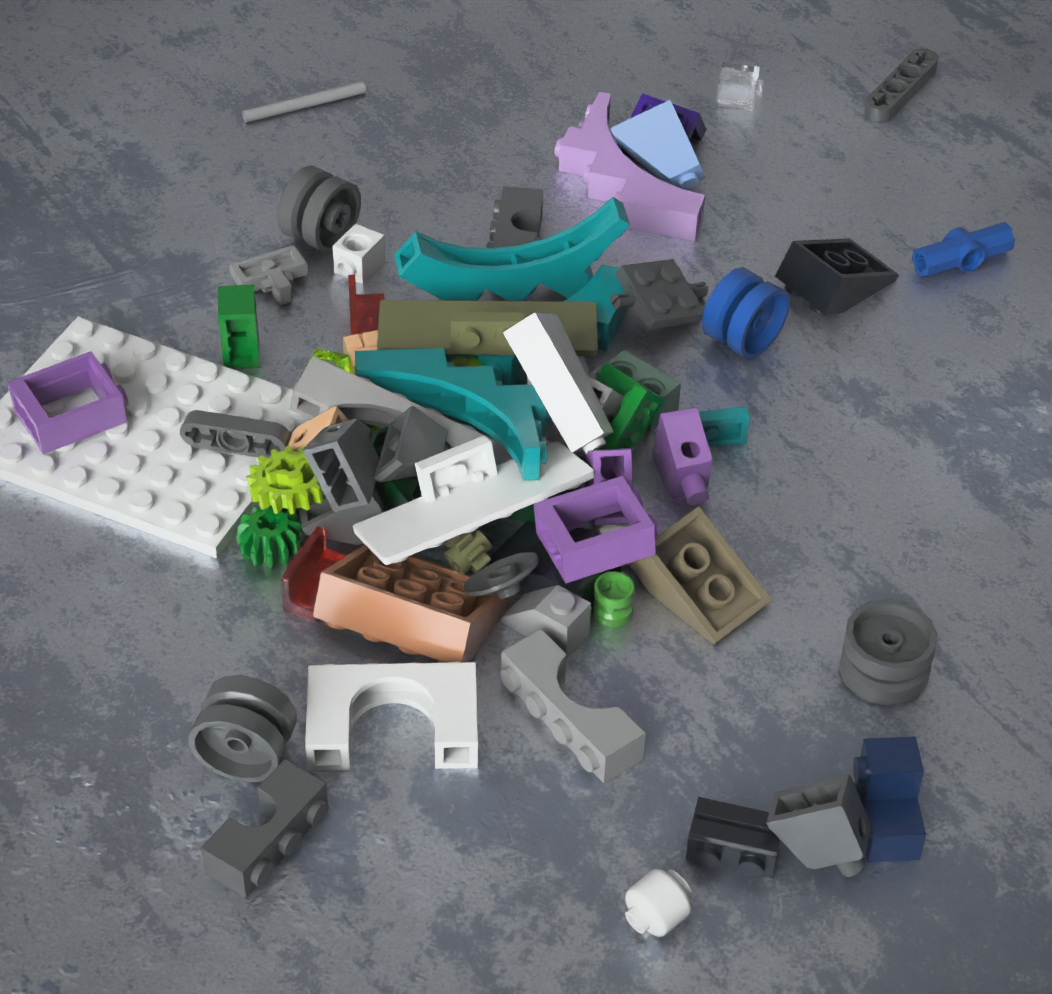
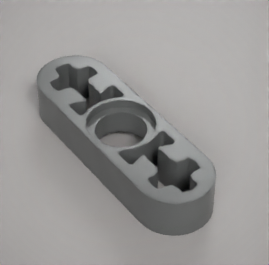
[180,410,291,458]

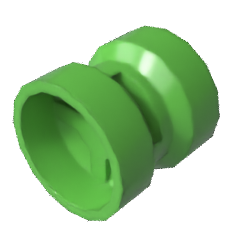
[593,571,635,628]

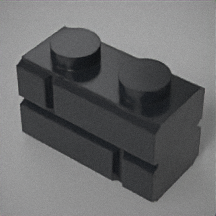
[686,797,781,879]

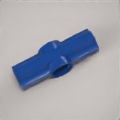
[912,222,1015,278]

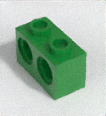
[218,284,260,369]

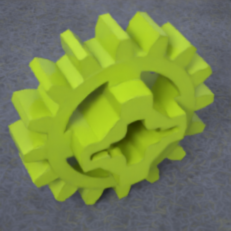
[247,446,324,514]

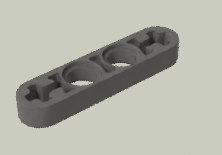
[865,48,939,122]

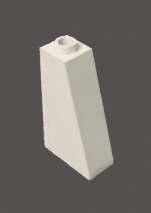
[503,313,613,455]

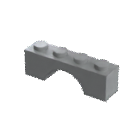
[500,629,646,783]

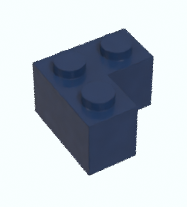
[853,736,926,862]

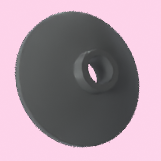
[463,552,539,599]

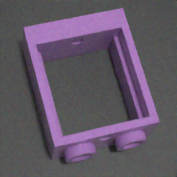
[8,351,129,454]
[534,476,659,583]

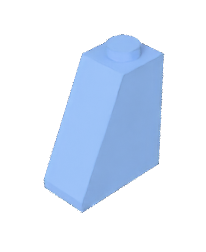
[610,100,706,190]

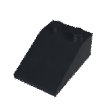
[774,238,899,316]
[487,521,621,609]

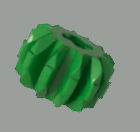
[236,506,304,569]

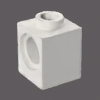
[333,224,386,284]

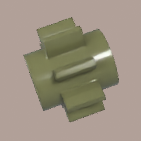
[443,529,492,575]

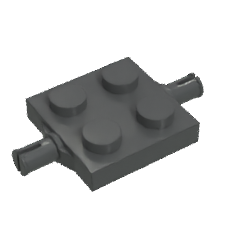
[610,259,708,330]

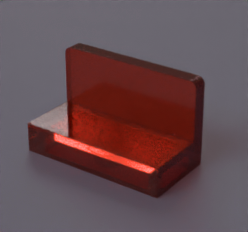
[348,274,385,335]
[281,526,347,623]

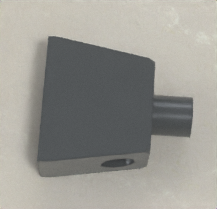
[302,419,379,513]
[766,774,871,877]

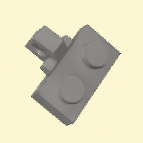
[229,245,308,306]

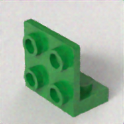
[595,363,665,455]

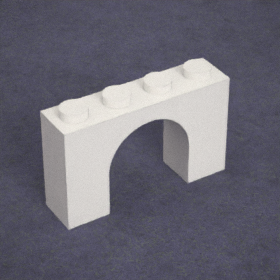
[305,662,478,771]

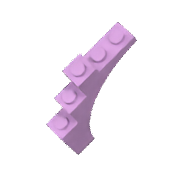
[555,92,705,242]

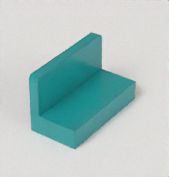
[681,407,750,448]

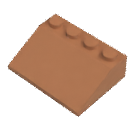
[313,545,511,663]

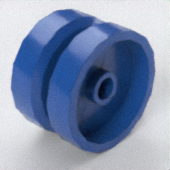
[702,267,790,360]

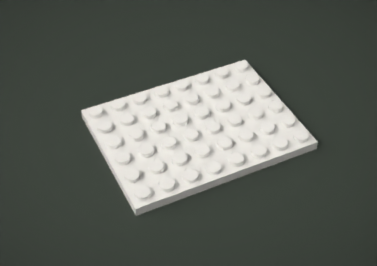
[0,317,310,558]

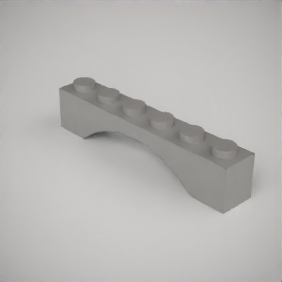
[289,356,513,466]

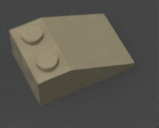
[628,506,772,645]

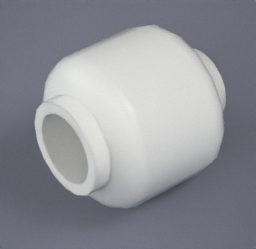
[625,868,693,937]

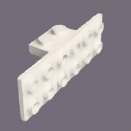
[353,435,595,565]

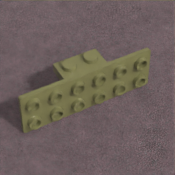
[377,300,598,356]

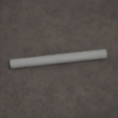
[242,81,366,123]

